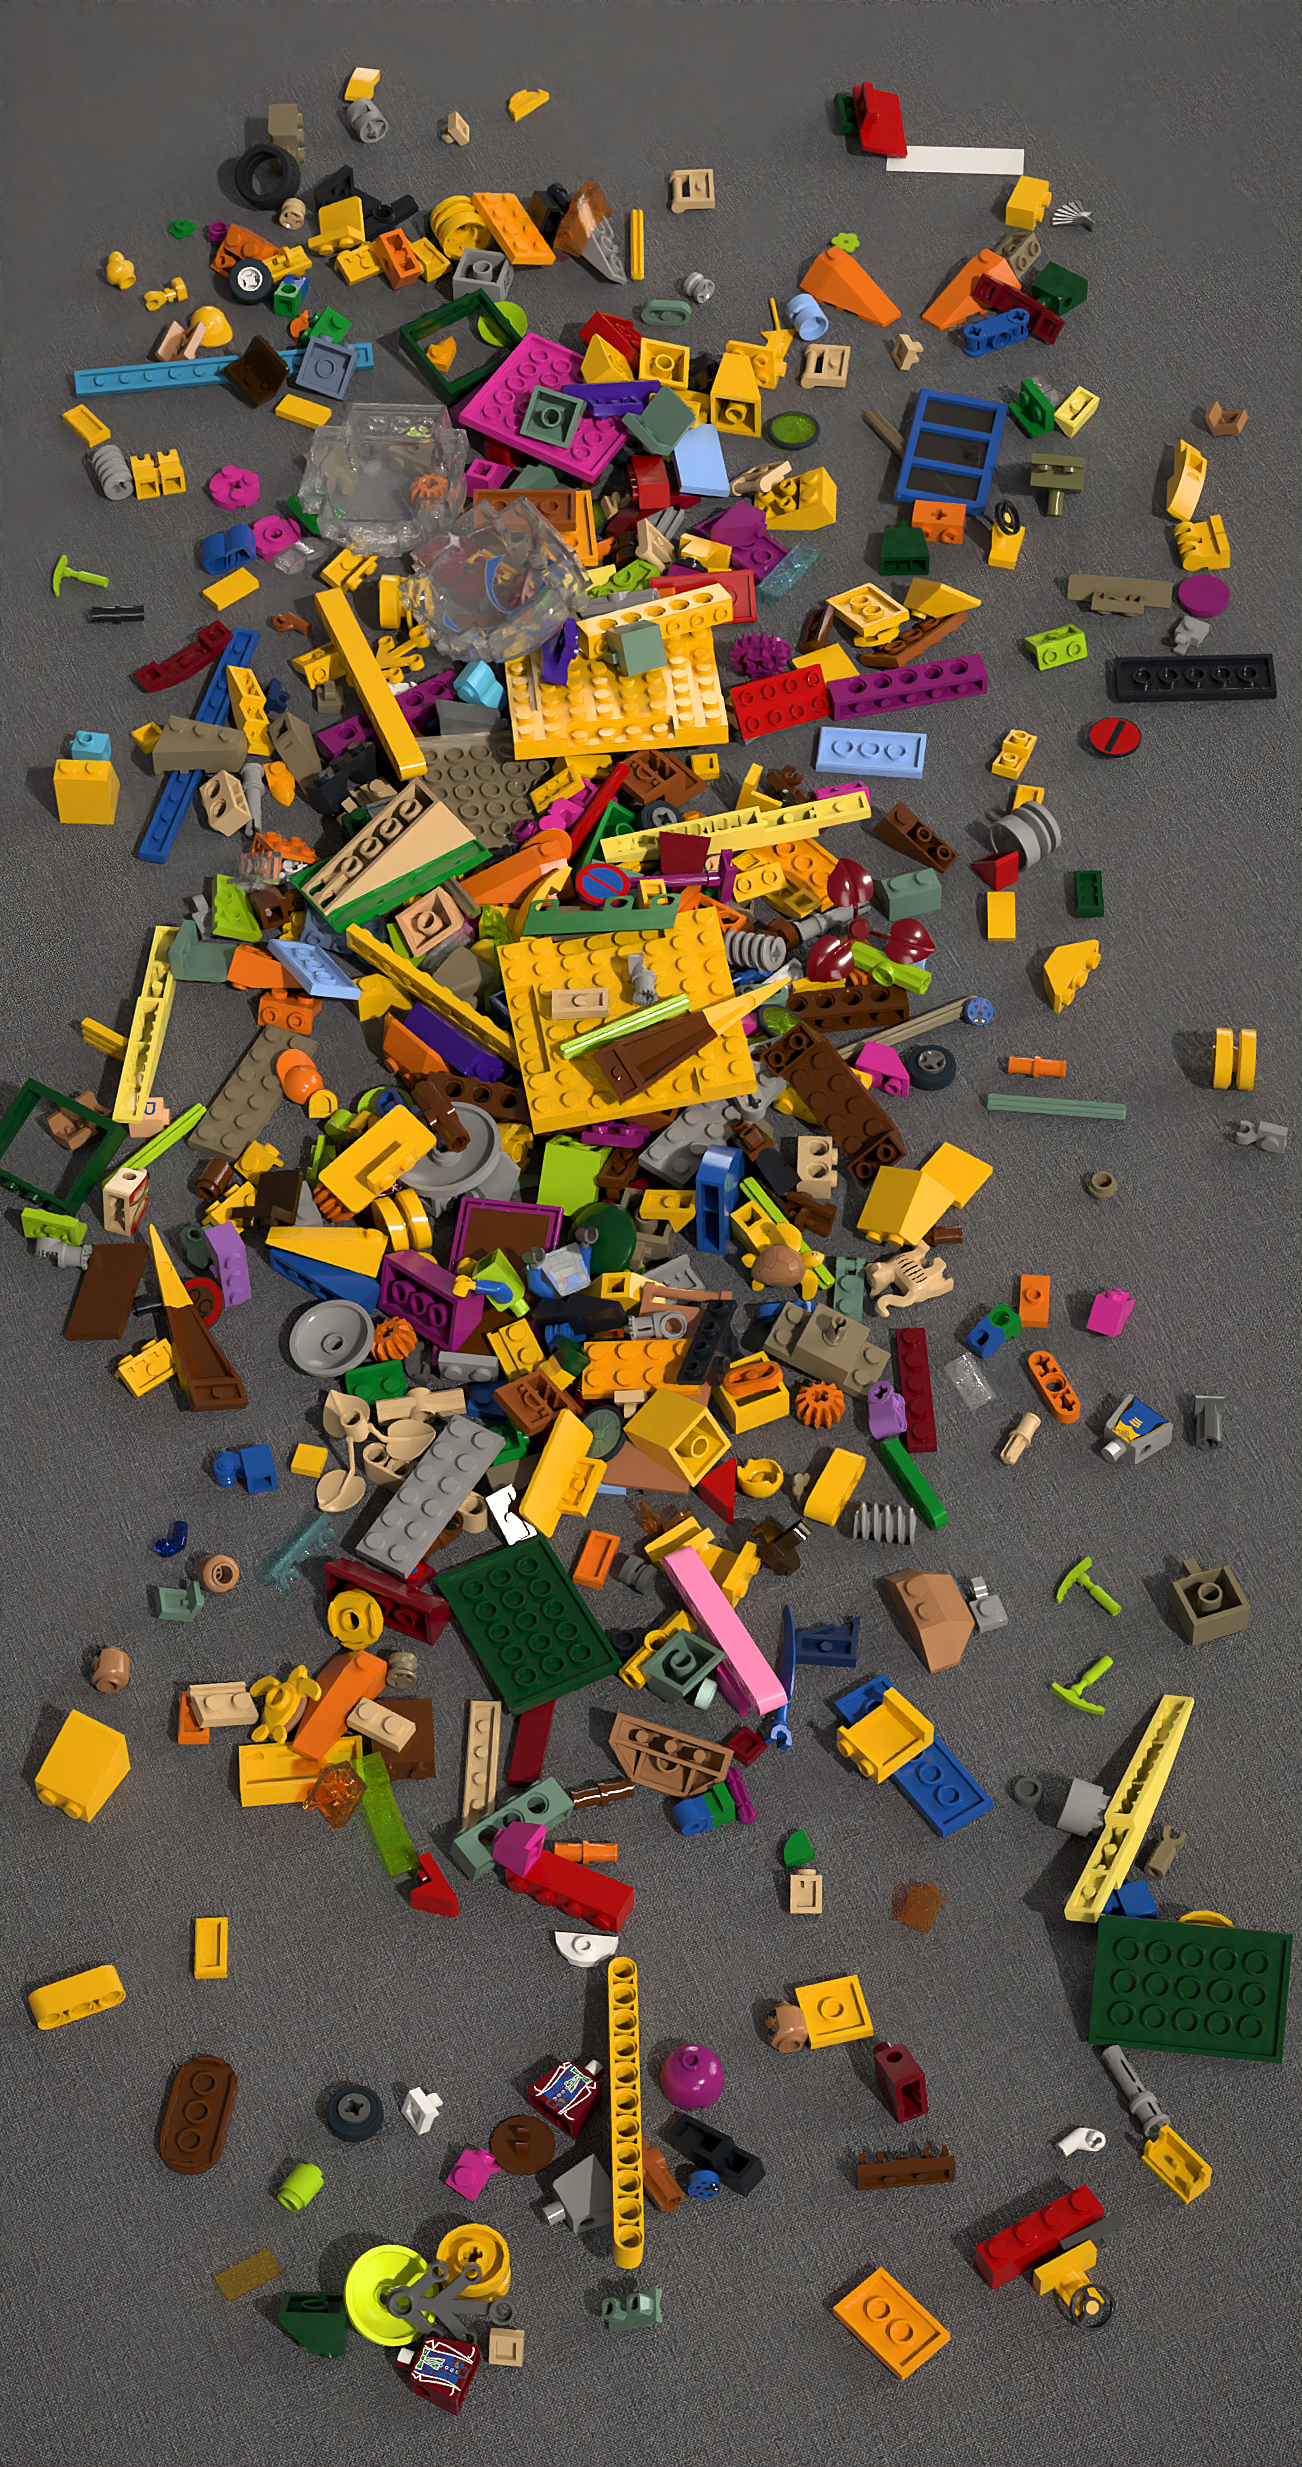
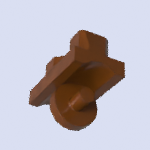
[786,1190,837,1238]

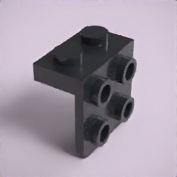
[314,164,382,221]

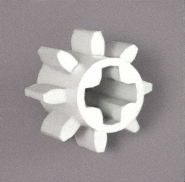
[278,859,309,890]

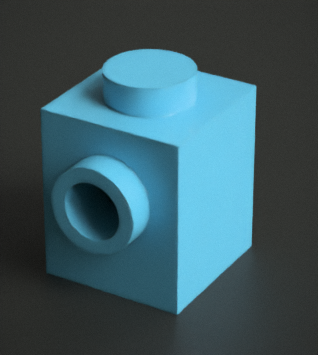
[69,730,111,761]

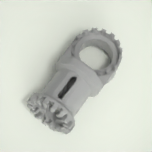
[628,953,658,1007]
[35,1237,92,1270]
[629,1311,687,1340]

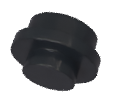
[610,1630,640,1659]

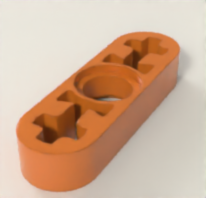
[1028,1351,1080,1424]

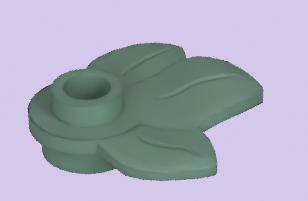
[179,1224,215,1270]

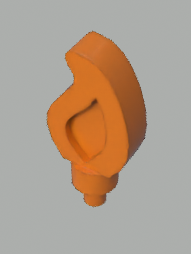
[290,310,310,342]

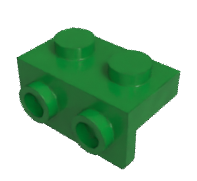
[299,306,352,349]

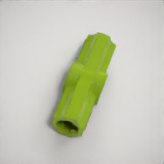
[850,941,932,995]

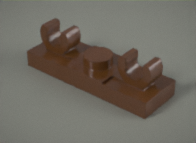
[766,764,828,834]
[597,1140,650,1200]
[856,2145,956,2191]

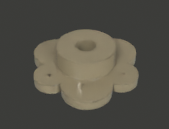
[792,1473,816,1506]

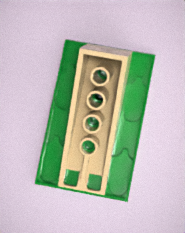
[288,777,493,933]

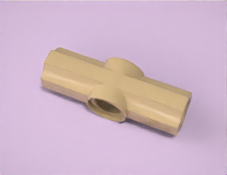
[375,1387,466,1426]

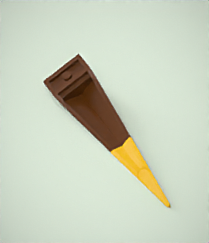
[590,977,792,1105]
[147,1224,249,1412]

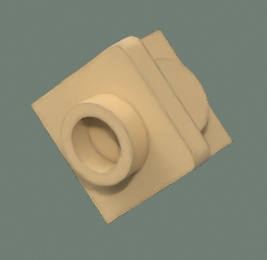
[790,1869,822,1914]

